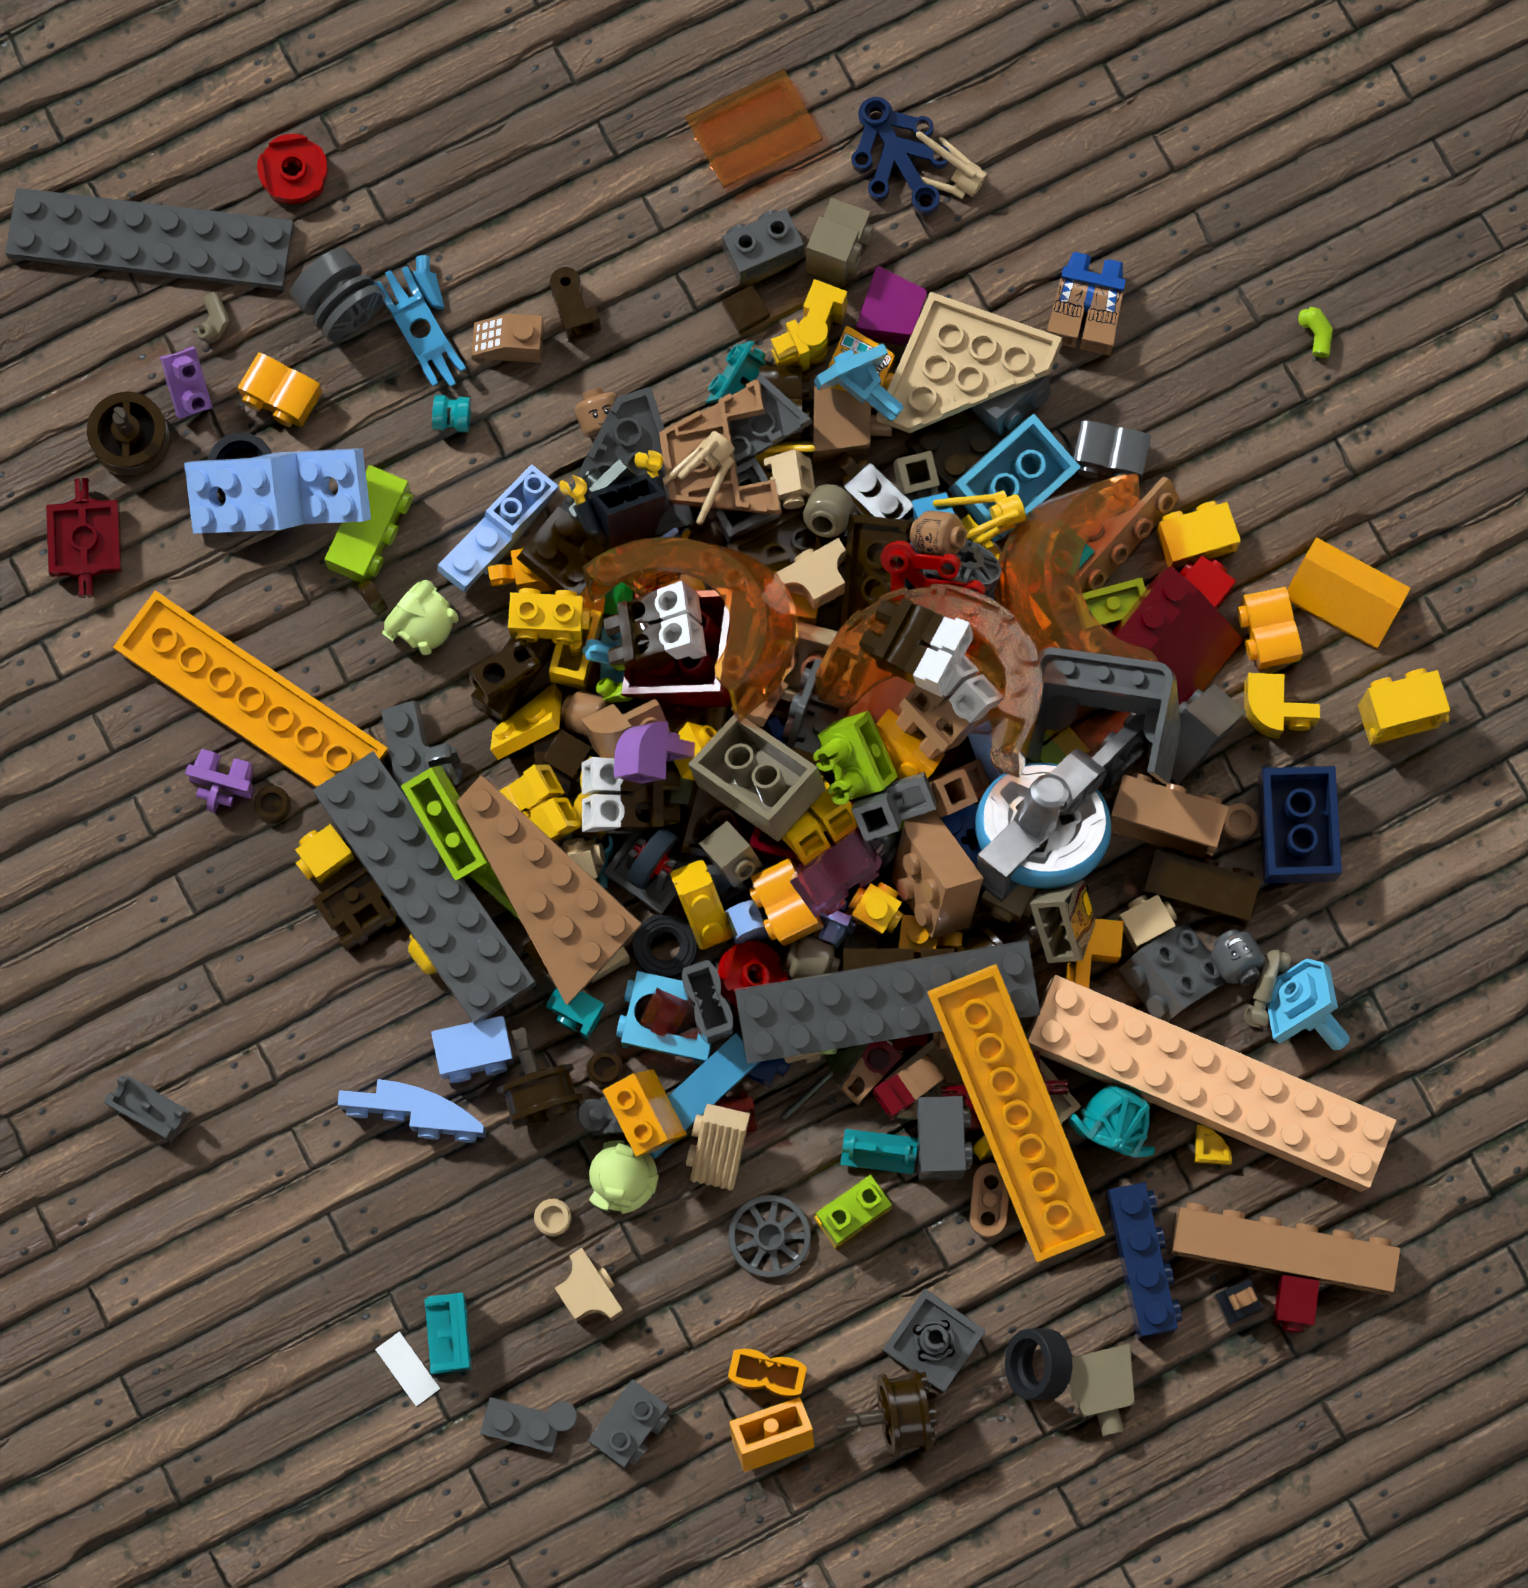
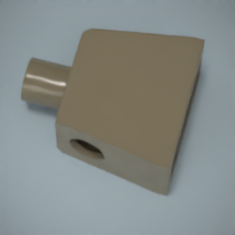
[1067,1344,1135,1437]

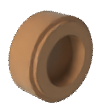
[1222,803,1258,841]

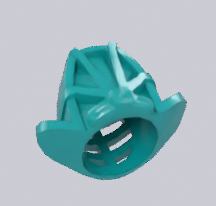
[1069,1084,1156,1157]

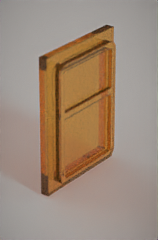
[685,68,822,189]

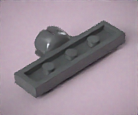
[381,700,463,804]

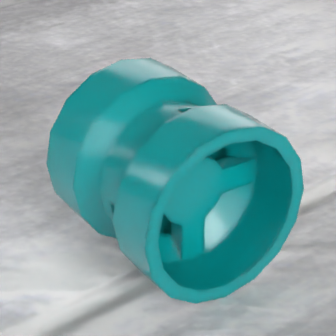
[432,395,471,432]

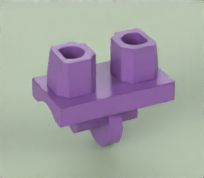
[160,346,213,419]
[185,749,255,813]

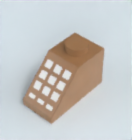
[471,313,545,363]

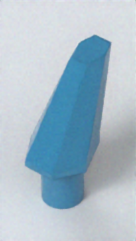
[411,255,445,310]

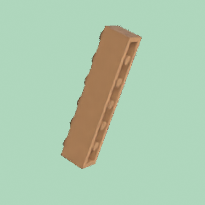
[1169,1203,1401,1295]

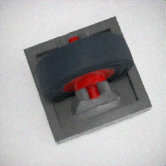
[603,827,704,914]

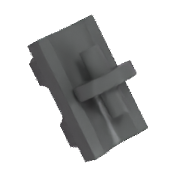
[576,1097,623,1137]

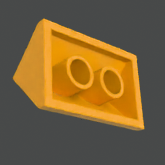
[1287,537,1411,650]

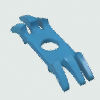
[374,266,466,387]

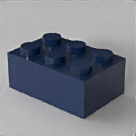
[1258,766,1342,884]

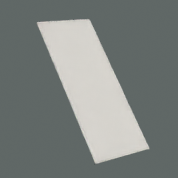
[375,1332,440,1406]

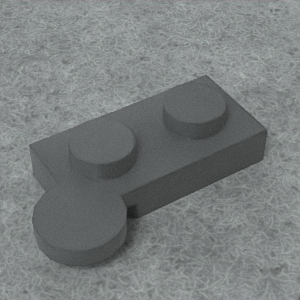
[480,1397,577,1453]

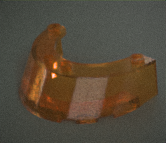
[994,474,1158,670]
[582,537,799,722]
[815,584,1043,778]

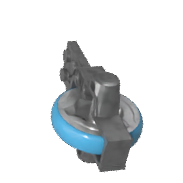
[975,713,1153,903]

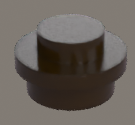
[587,1051,624,1088]

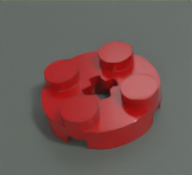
[257,133,328,204]
[718,940,788,1007]

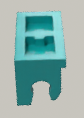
[424,1293,472,1374]

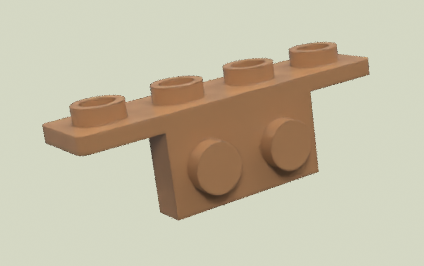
[1072,476,1179,594]

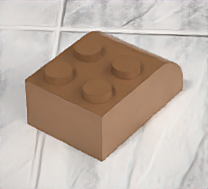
[891,810,983,939]

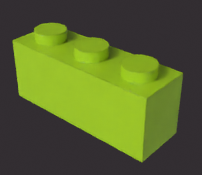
[324,465,413,583]
[401,765,489,881]

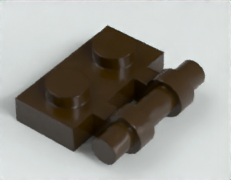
[312,866,398,952]

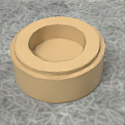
[534,1199,572,1237]

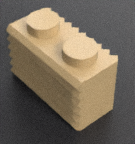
[686,1104,750,1191]

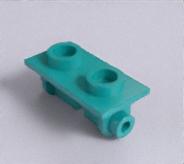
[705,340,766,404]
[840,1129,918,1174]

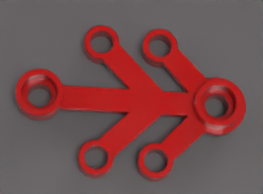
[881,541,989,651]

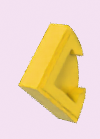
[1194,1124,1232,1165]

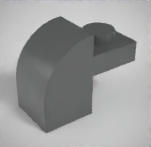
[852,772,938,842]

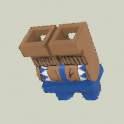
[1046,252,1126,356]

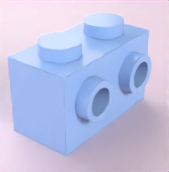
[431,1016,514,1083]

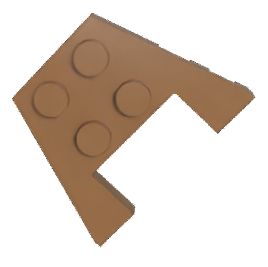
[659,379,782,515]

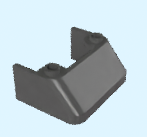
[1015,647,1181,784]

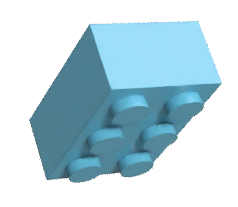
[948,414,1081,542]

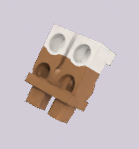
[896,654,1005,759]

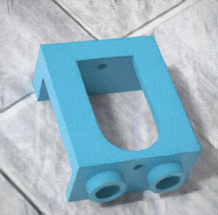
[616,971,713,1065]

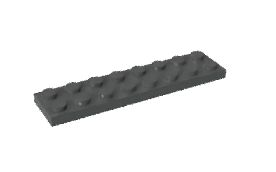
[5,188,294,291]
[313,751,536,1026]
[735,940,1040,1064]

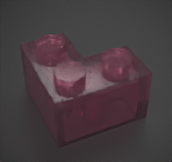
[790,827,882,917]

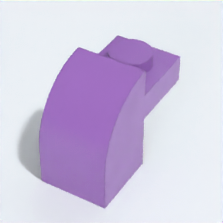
[614,721,695,784]

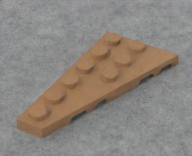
[457,775,643,1005]

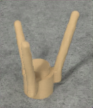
[916,131,987,199]
[663,431,735,525]

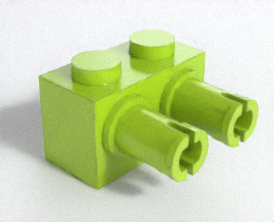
[813,711,898,805]

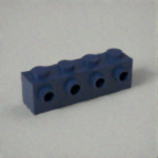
[1106,1182,1182,1340]

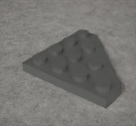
[561,386,695,535]

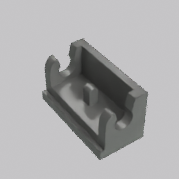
[103,1075,191,1143]

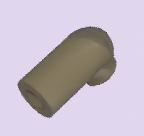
[196,292,229,344]

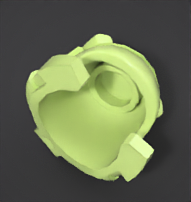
[382,580,459,655]
[589,1140,659,1214]

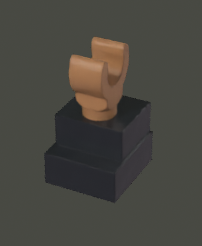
[1214,1279,1263,1326]

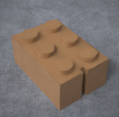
[1110,773,1229,859]

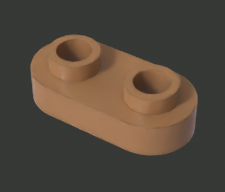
[969,1163,1009,1238]

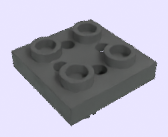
[882,1288,986,1393]

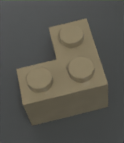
[806,198,874,286]

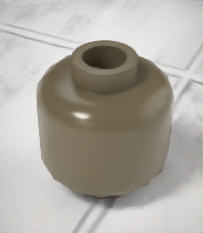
[803,484,854,538]
[784,935,840,979]

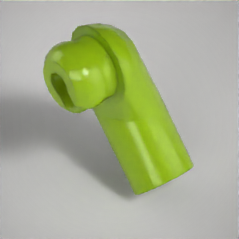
[1298,307,1333,358]
[596,677,633,703]

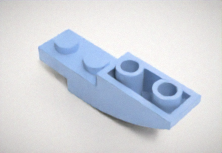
[437,464,559,593]
[338,1079,486,1143]

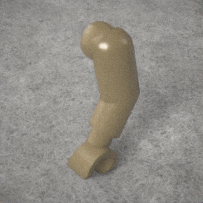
[1244,950,1291,1028]

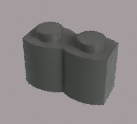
[1073,421,1151,486]
[682,960,733,1044]

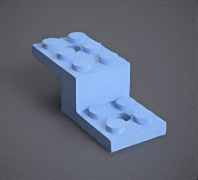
[184,448,371,534]

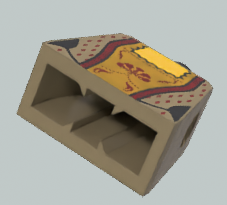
[1030,879,1095,963]

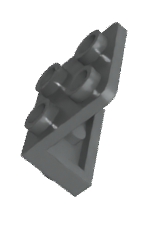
[782,659,848,764]
[1118,923,1225,1023]

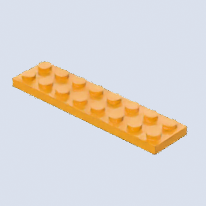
[113,590,389,787]
[927,964,1105,1262]

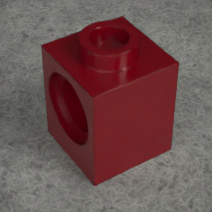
[1273,1275,1320,1333]

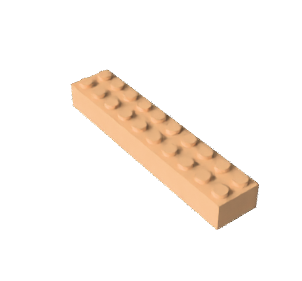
[1027,975,1396,1192]

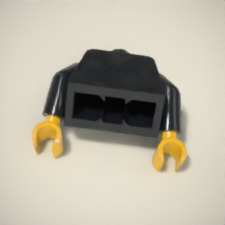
[559,450,668,560]

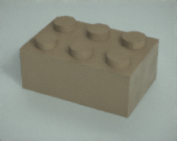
[688,712,826,842]

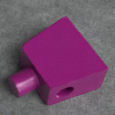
[856,266,927,346]

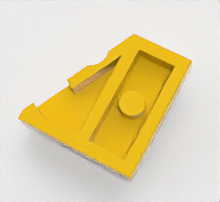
[490,683,562,760]

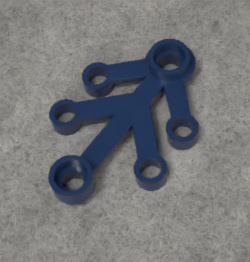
[851,97,950,215]

